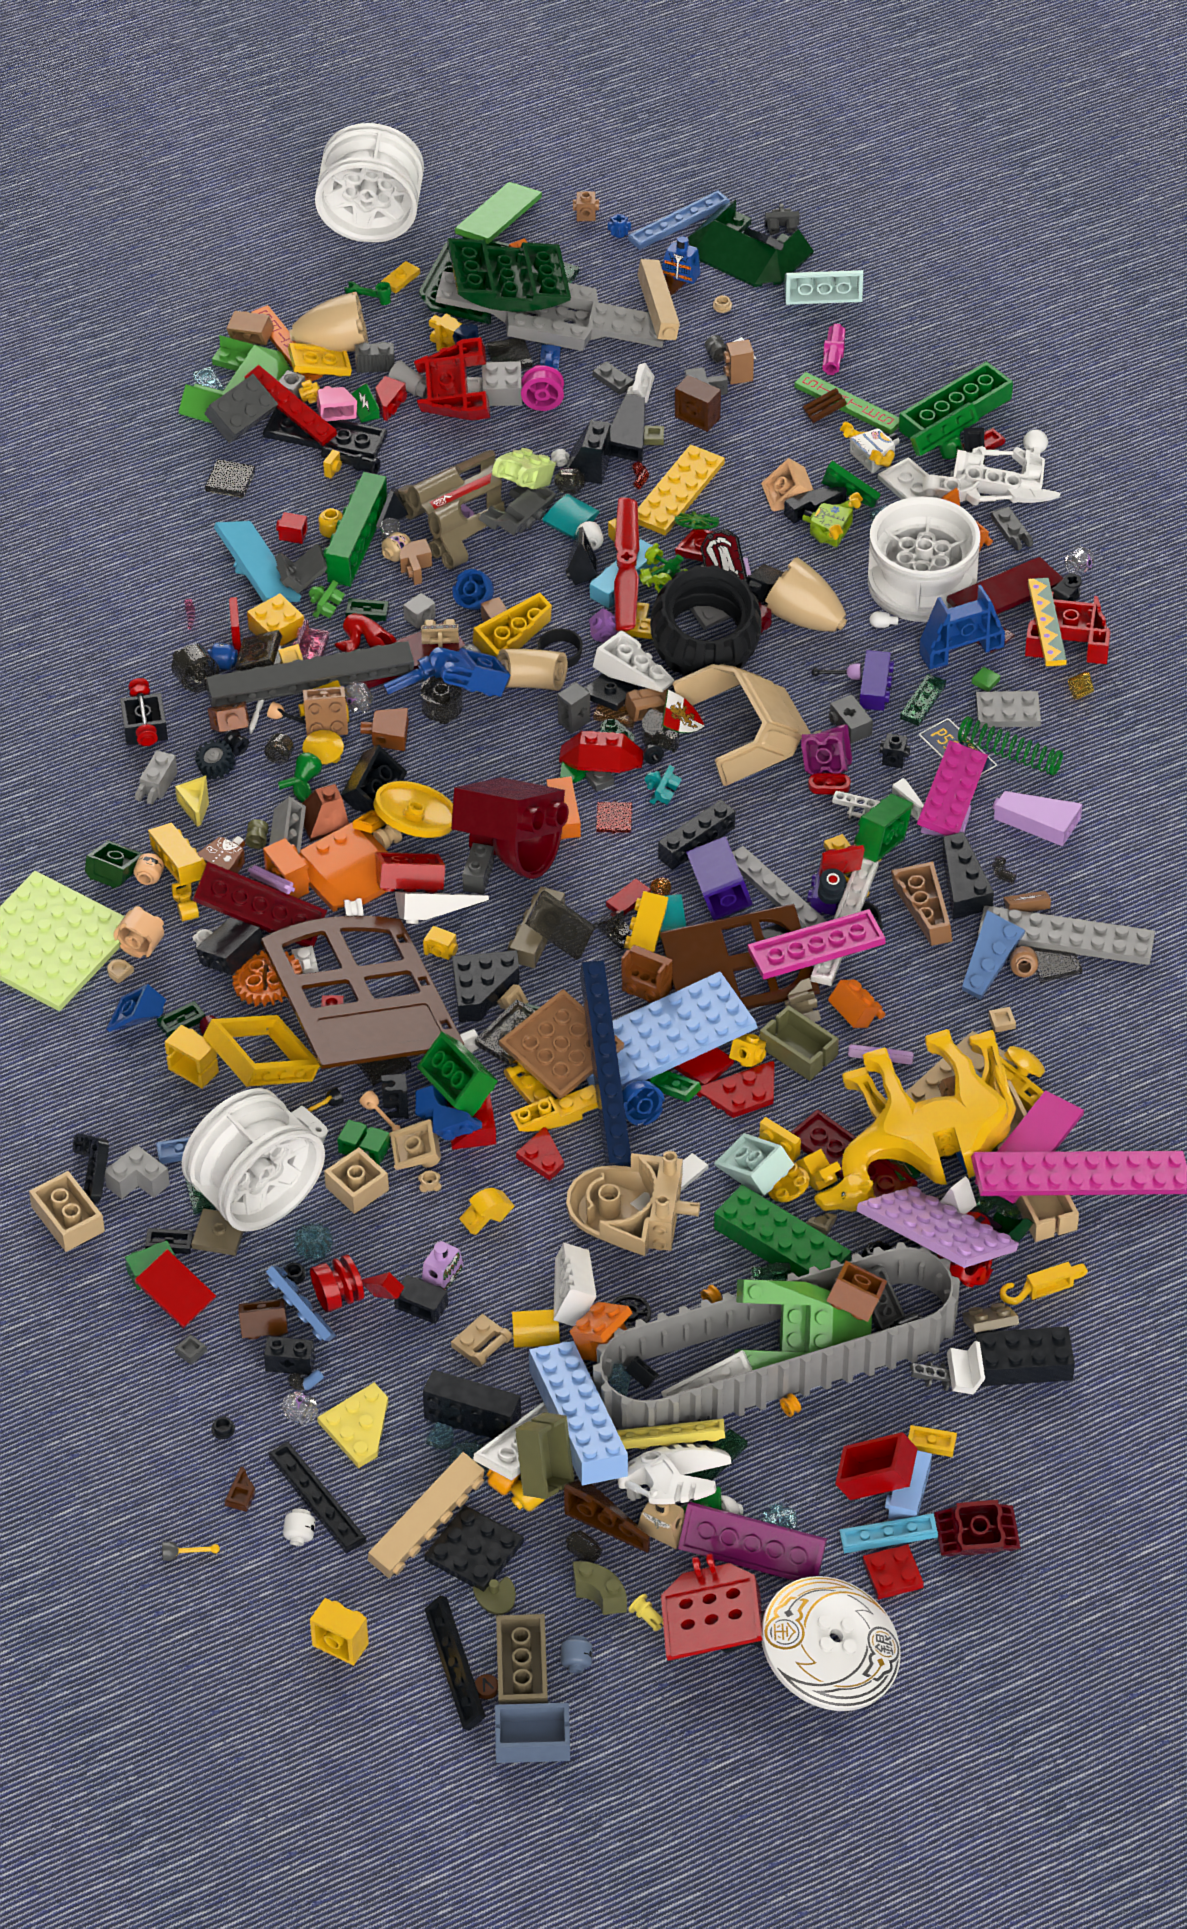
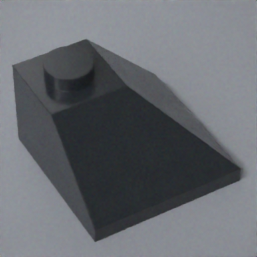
[565,526,598,586]

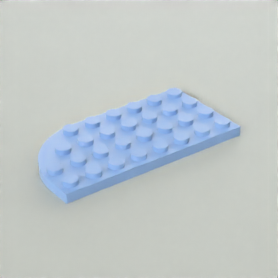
[586,972,758,1090]

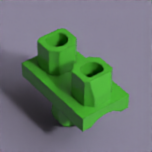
[309,580,345,618]

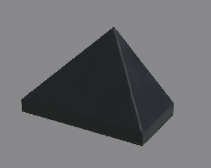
[376,487,408,528]

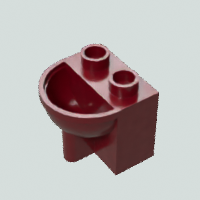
[451,777,569,879]

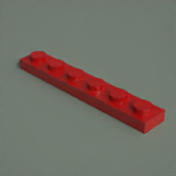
[244,365,337,446]

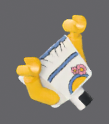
[840,422,899,473]

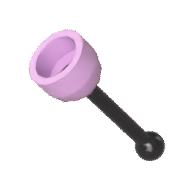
[811,663,861,680]

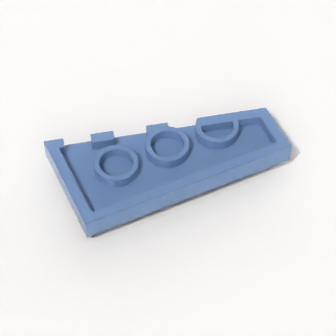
[962,910,1025,1000]
[266,1266,336,1342]

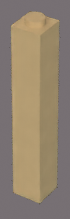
[637,259,680,340]

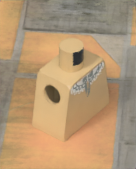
[638,1502,685,1549]

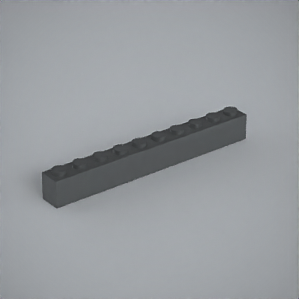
[206,641,414,707]

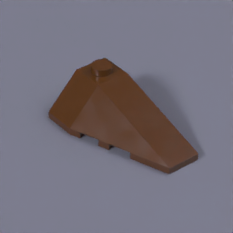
[564,1480,650,1553]

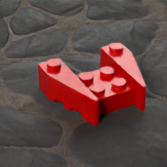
[414,337,491,421]
[1025,592,1110,664]

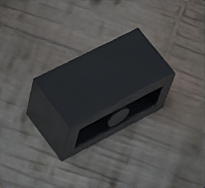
[625,1356,659,1389]

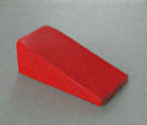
[362,1272,404,1299]

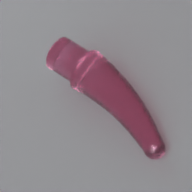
[184,599,195,630]

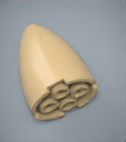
[289,292,368,352]
[764,557,848,632]

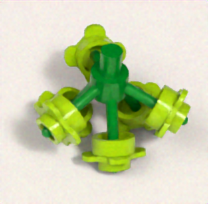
[639,543,688,593]

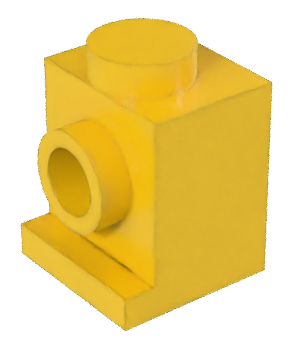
[423,926,458,960]

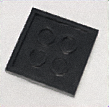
[424,1505,524,1592]

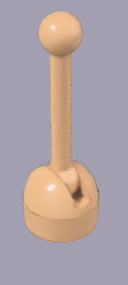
[359,1090,401,1131]

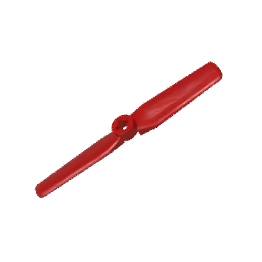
[614,497,640,631]

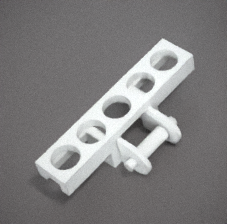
[832,791,880,818]

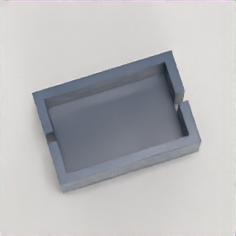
[495,1703,570,1763]

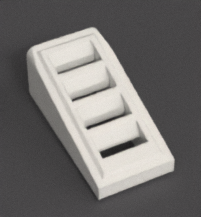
[892,778,924,820]

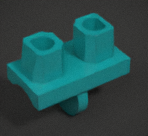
[644,765,682,805]

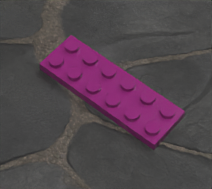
[678,1502,827,1581]

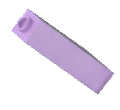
[993,791,1082,846]

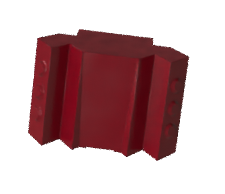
[934,1499,1021,1557]

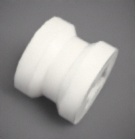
[344,898,364,916]

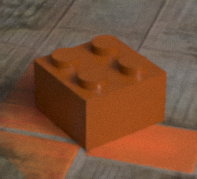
[826,1261,887,1322]

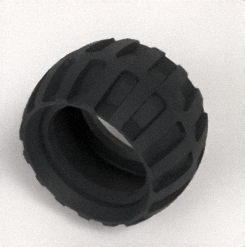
[650,565,762,677]

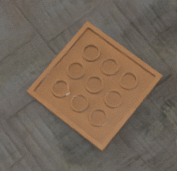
[499,989,624,1100]

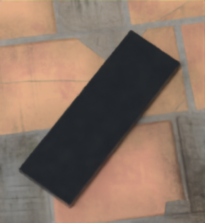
[263,407,387,459]

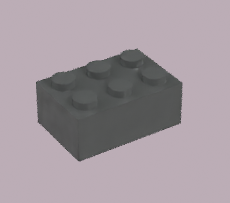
[204,374,278,444]

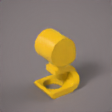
[171,883,199,922]

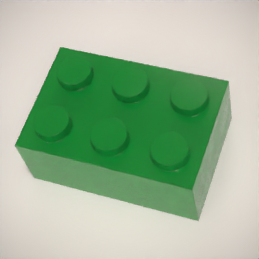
[854,793,914,863]

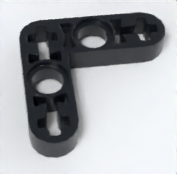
[73,1133,109,1204]

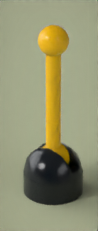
[307,1087,344,1112]

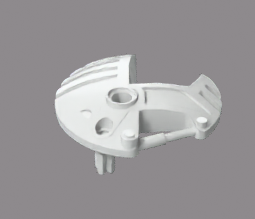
[617,1443,731,1504]

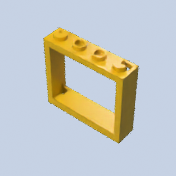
[203,1015,320,1087]

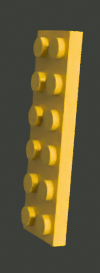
[638,444,725,536]

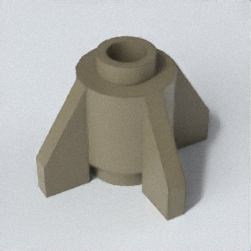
[784,978,821,1022]

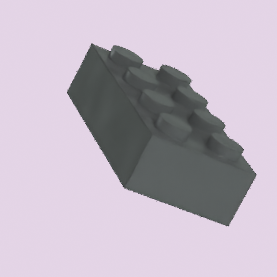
[867,1265,905,1331]

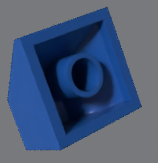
[106,984,166,1032]

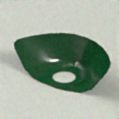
[993,1212,1034,1242]

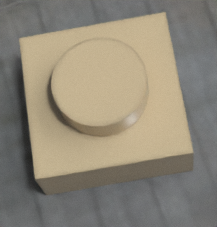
[988,1007,1016,1033]

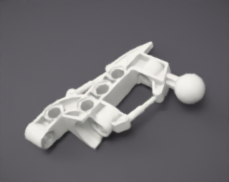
[922,429,1060,505]

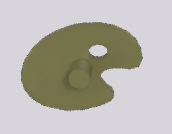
[473,1577,516,1615]

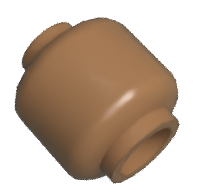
[1010,946,1038,978]

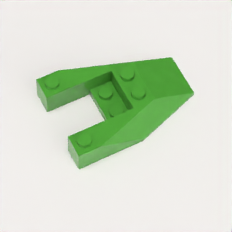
[734,1279,872,1370]

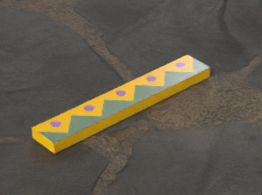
[1028,578,1067,666]

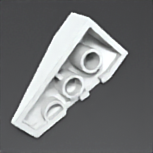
[593,631,675,692]
[395,892,489,924]

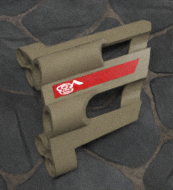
[398,450,505,569]

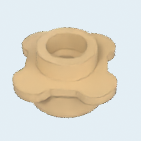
[418,1170,441,1192]

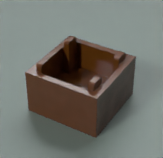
[675,375,721,432]

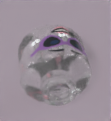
[1064,546,1094,576]
[344,681,374,713]
[282,1391,318,1425]

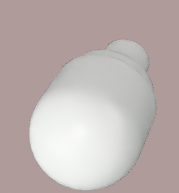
[869,612,898,628]

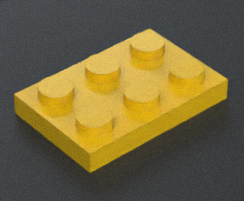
[288,343,352,376]

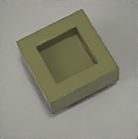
[644,426,664,445]

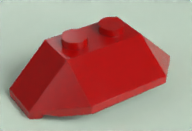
[559,731,643,773]

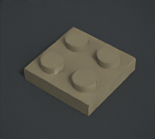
[962,1303,1019,1333]

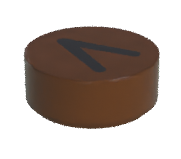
[475,1674,498,1700]

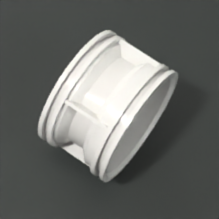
[315,123,424,242]
[868,497,980,622]
[182,1088,325,1231]

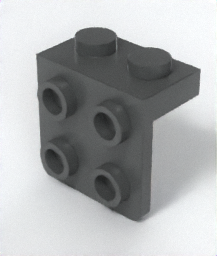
[275,544,327,594]

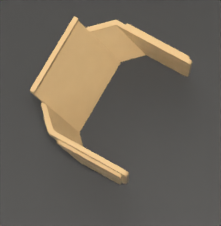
[672,664,811,786]

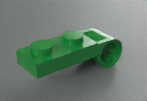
[645,1071,702,1102]

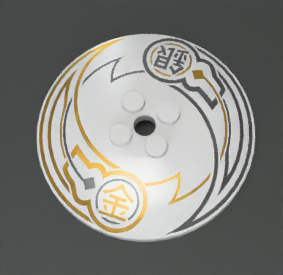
[762,1576,900,1711]

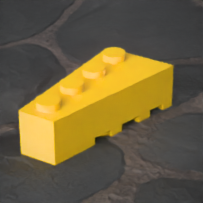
[473,592,552,657]

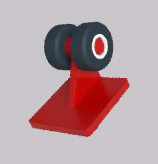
[818,845,865,904]

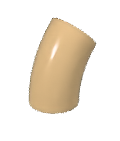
[497,649,568,691]

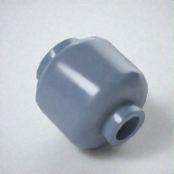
[560,1636,593,1673]

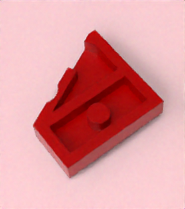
[516,1127,564,1181]

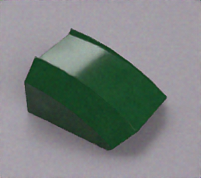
[85,840,143,889]

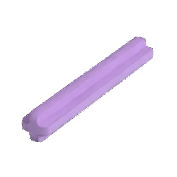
[248,865,295,894]

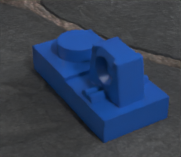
[540,344,561,371]

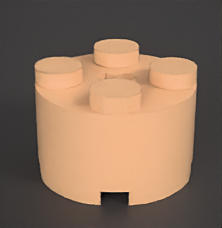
[114,906,164,958]

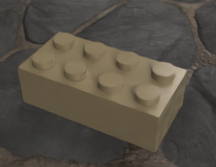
[496,1614,548,1705]

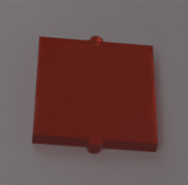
[596,801,632,834]

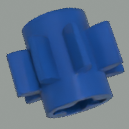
[608,214,631,238]

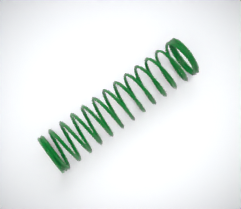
[958,716,1063,776]

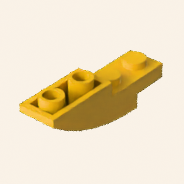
[510,1084,598,1132]

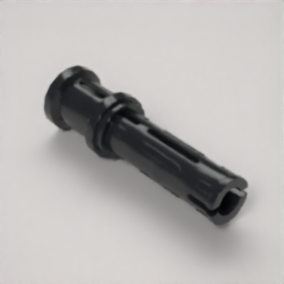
[321,445,380,474]

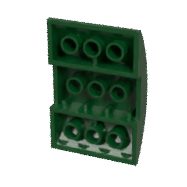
[447,238,571,312]

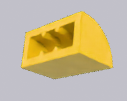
[512,1309,560,1348]

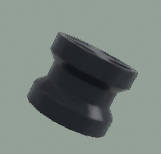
[223,730,249,756]

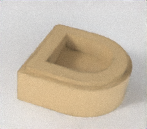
[107,959,134,984]

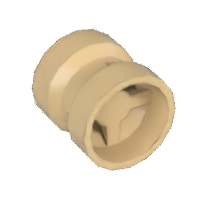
[373,824,402,849]

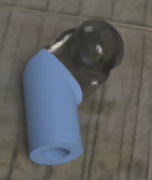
[288,1370,324,1390]

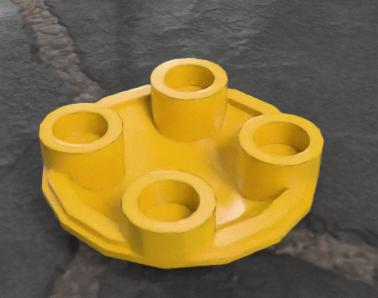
[302,730,344,765]
[1004,1046,1045,1077]
[768,1163,810,1202]

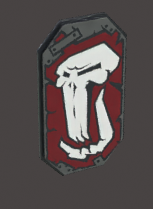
[700,529,748,584]

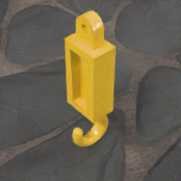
[999,1261,1088,1305]

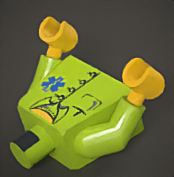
[802,492,863,548]

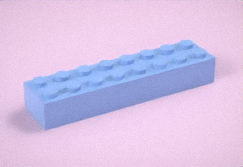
[529,1341,628,1485]

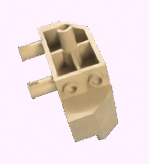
[566,1151,700,1256]

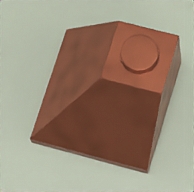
[302,784,349,841]

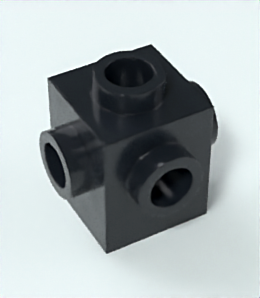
[879,733,911,769]

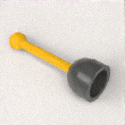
[162,1541,220,1561]

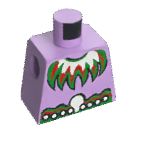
[422,1241,464,1290]

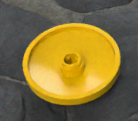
[374,781,453,838]

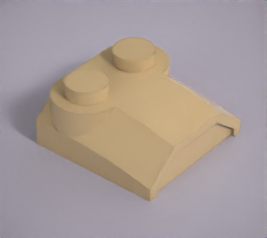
[389,1119,441,1170]

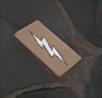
[1003,891,1051,912]

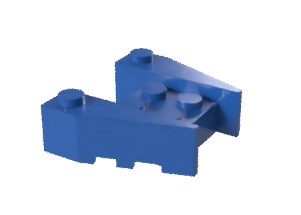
[919,585,1005,670]

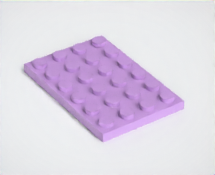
[856,1187,1019,1268]

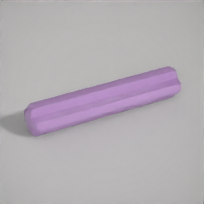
[848,1044,914,1065]

